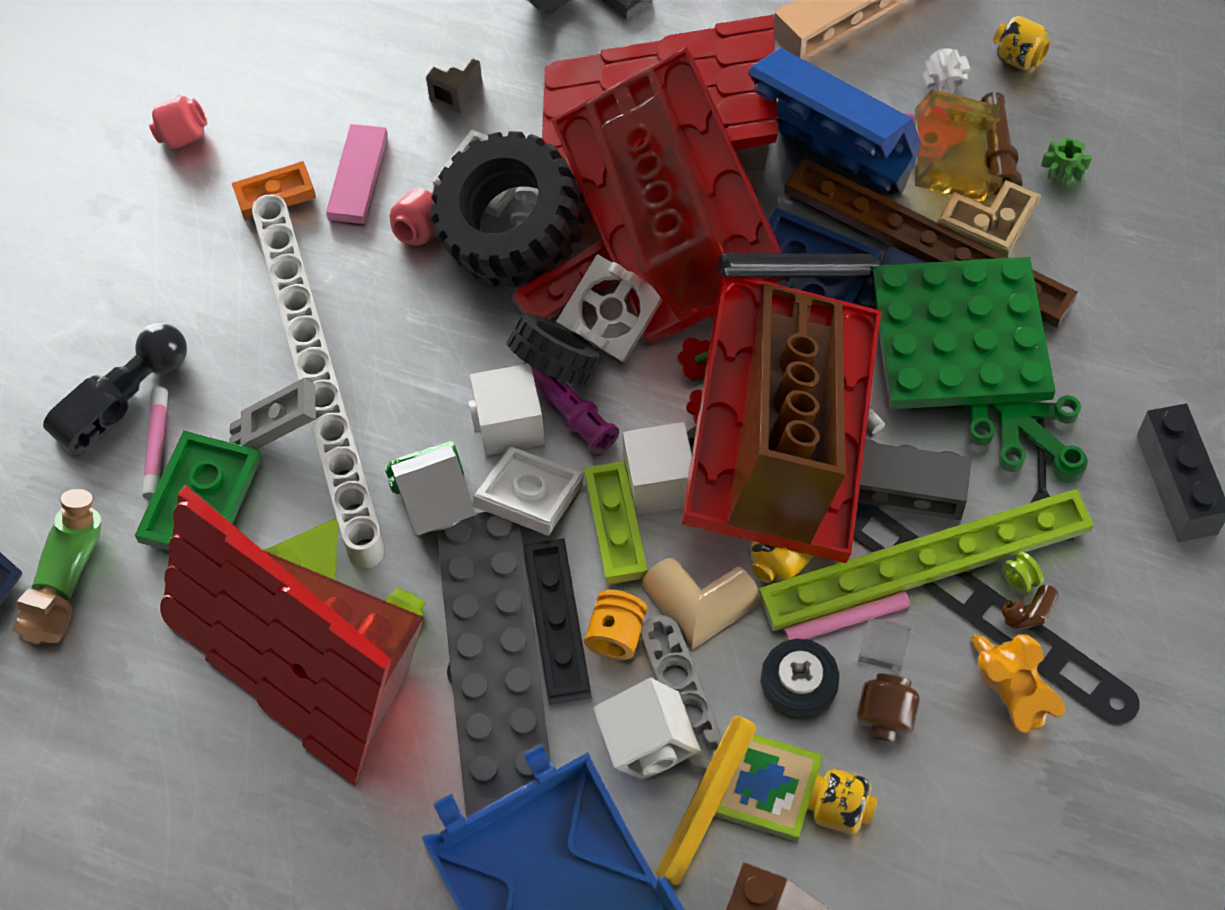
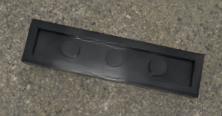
[523,538,592,705]

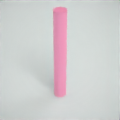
[783,591,910,641]

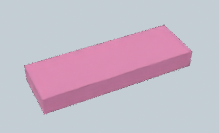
[326,124,388,224]

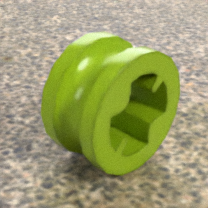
[1001,551,1044,595]

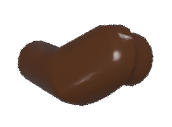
[1002,585,1059,630]

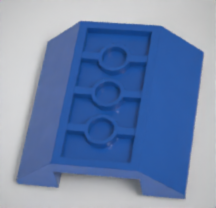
[748,47,921,194]

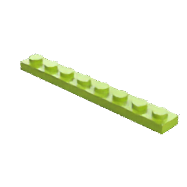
[759,489,1094,632]

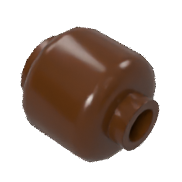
[857,673,920,742]

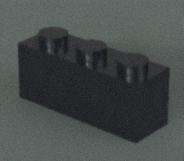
[1137,403,1225,542]

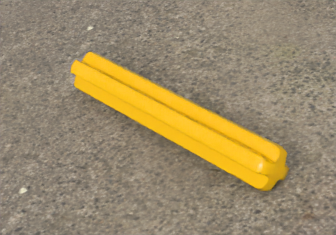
[656,716,756,886]

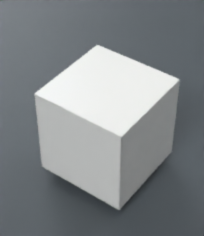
[469,363,545,457]
[622,422,692,516]
[593,678,701,780]

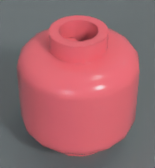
[149,95,208,149]
[389,189,436,246]

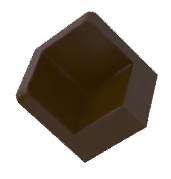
[426,58,483,114]

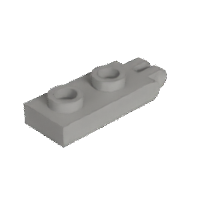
[229,378,315,449]

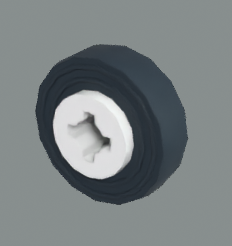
[760,638,840,718]

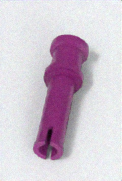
[523,361,620,455]

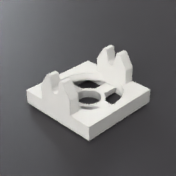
[556,254,666,363]

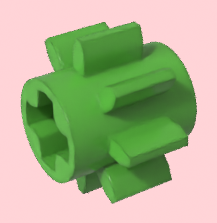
[1041,137,1092,186]

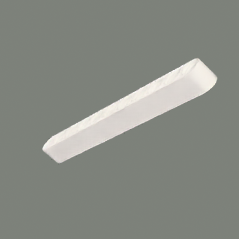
[252,194,385,569]

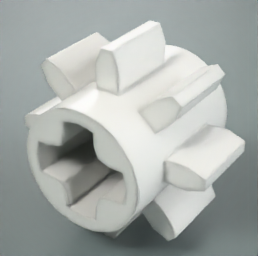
[923,48,971,95]

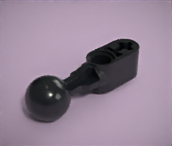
[43,323,187,455]

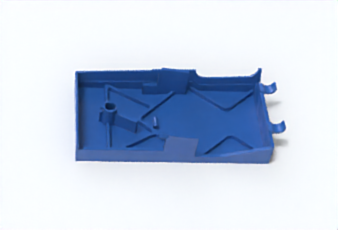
[422,744,685,910]

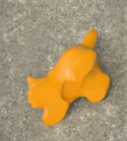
[971,634,1066,734]

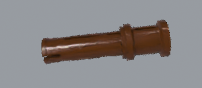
[981,92,1023,196]

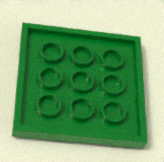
[871,257,1056,409]

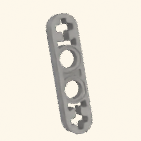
[641,615,722,775]

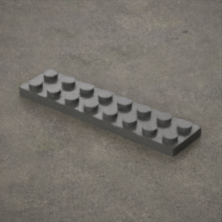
[436,512,551,817]

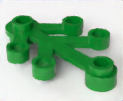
[968,395,1088,483]

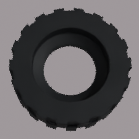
[507,313,600,386]

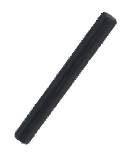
[716,253,880,278]

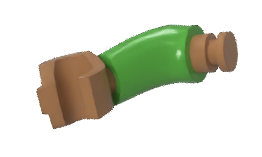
[12,489,102,644]

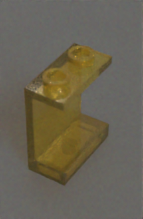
[915,89,1002,202]

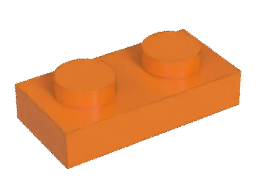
[231,161,316,220]

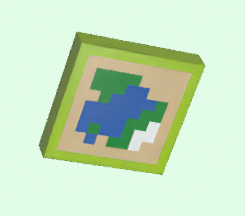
[714,734,823,843]

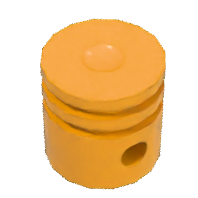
[584,590,647,660]

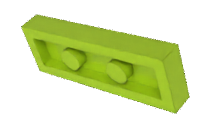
[584,461,648,585]

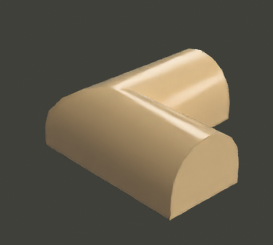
[937,180,1041,257]
[642,557,762,650]

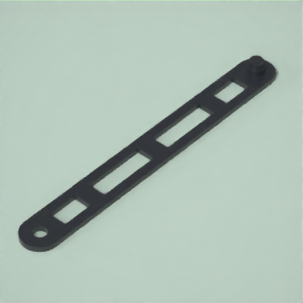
[853,503,1140,725]

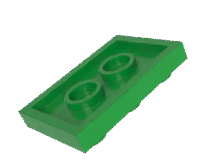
[135,430,262,550]

